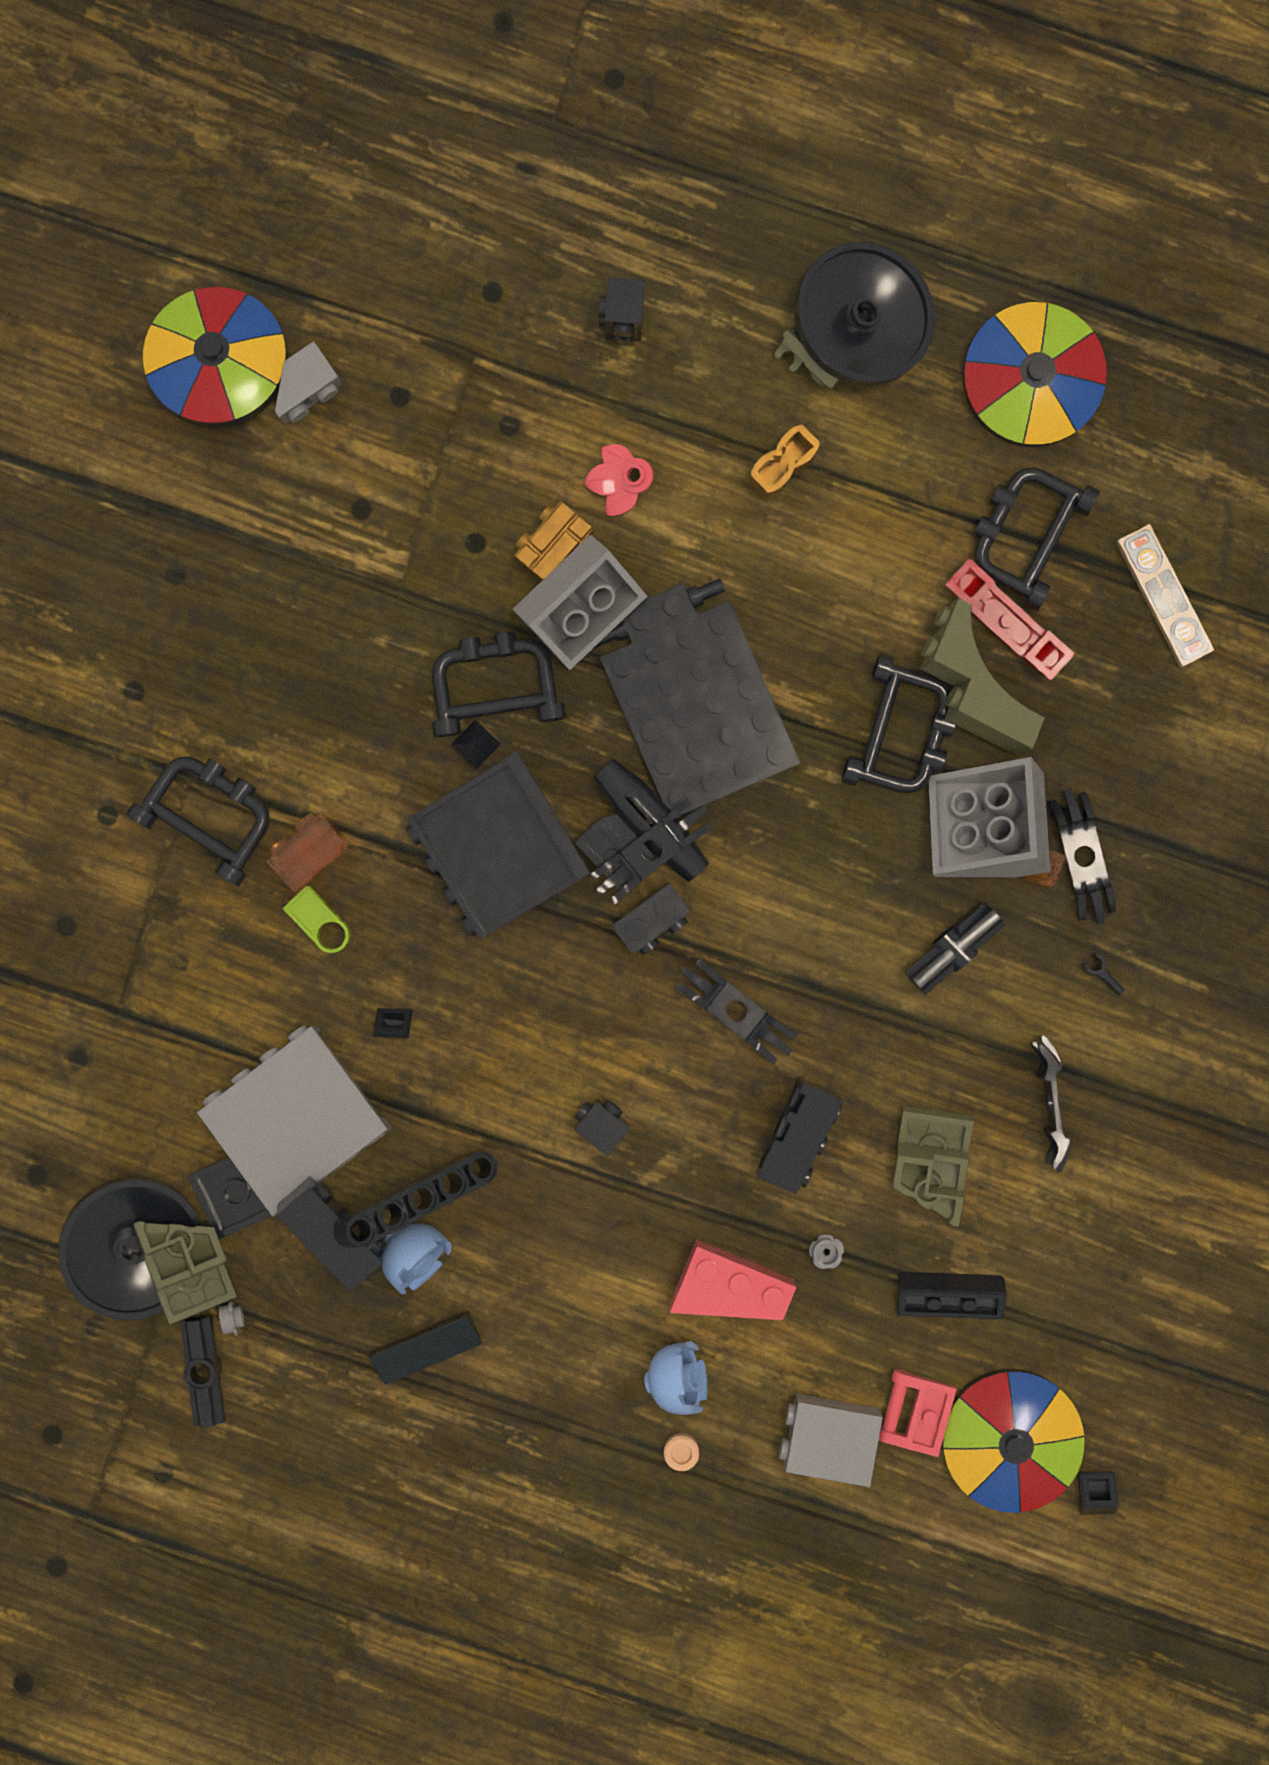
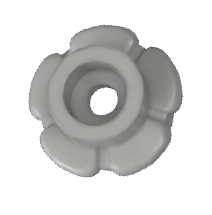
[809,1234,844,1269]
[219,1301,245,1336]

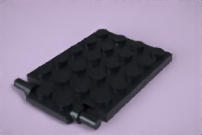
[595,578,800,817]

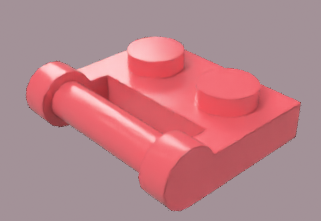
[879,1369,957,1457]

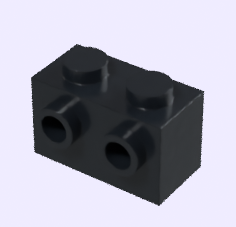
[598,277,645,345]
[612,883,690,955]

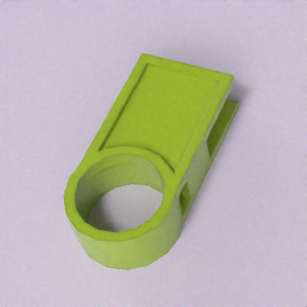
[283,885,351,953]

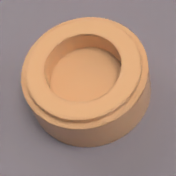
[664,1433,699,1471]

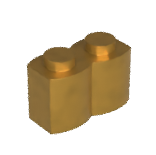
[749,425,820,500]

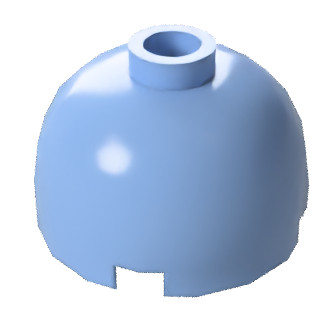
[381,1223,452,1295]
[644,1341,708,1415]

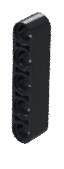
[333,1152,498,1248]

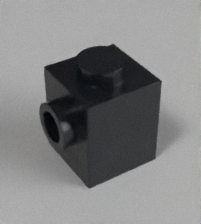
[574,1098,630,1156]

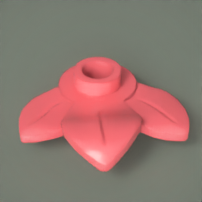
[584,444,654,516]

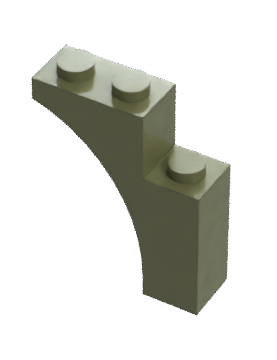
[920,598,1045,756]

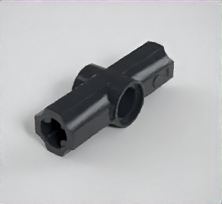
[904,902,1005,995]
[180,1314,226,1428]

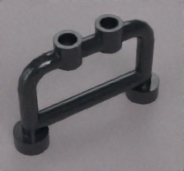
[973,467,1100,611]
[432,632,567,738]
[841,653,956,793]
[126,757,270,887]

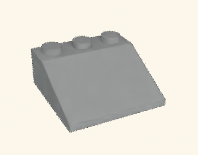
[929,757,1050,878]

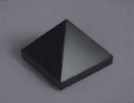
[451,719,501,770]
[373,1008,413,1040]

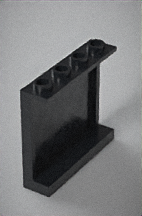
[406,751,591,939]

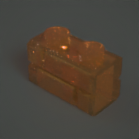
[266,813,351,893]

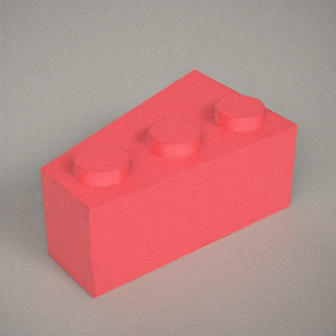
[670,1239,796,1320]

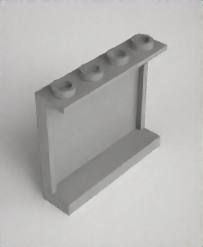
[197,1025,393,1217]

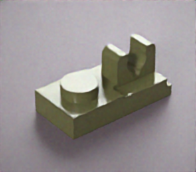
[774,324,841,389]

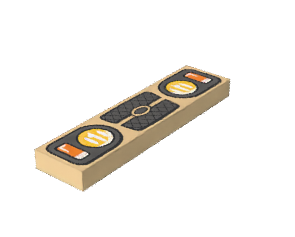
[1116,524,1214,667]

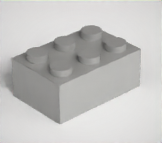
[513,535,648,670]

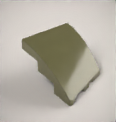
[893,1106,974,1227]
[133,1221,237,1326]

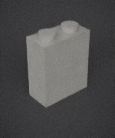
[779,1393,883,1487]

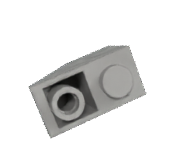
[275,341,343,424]

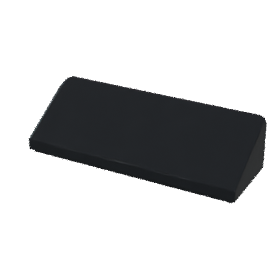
[897,1272,1007,1319]
[369,1311,483,1385]

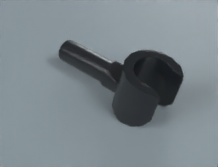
[1083,953,1125,996]

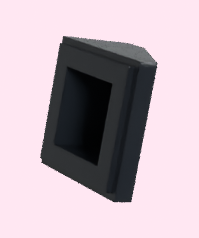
[1078,1472,1119,1515]

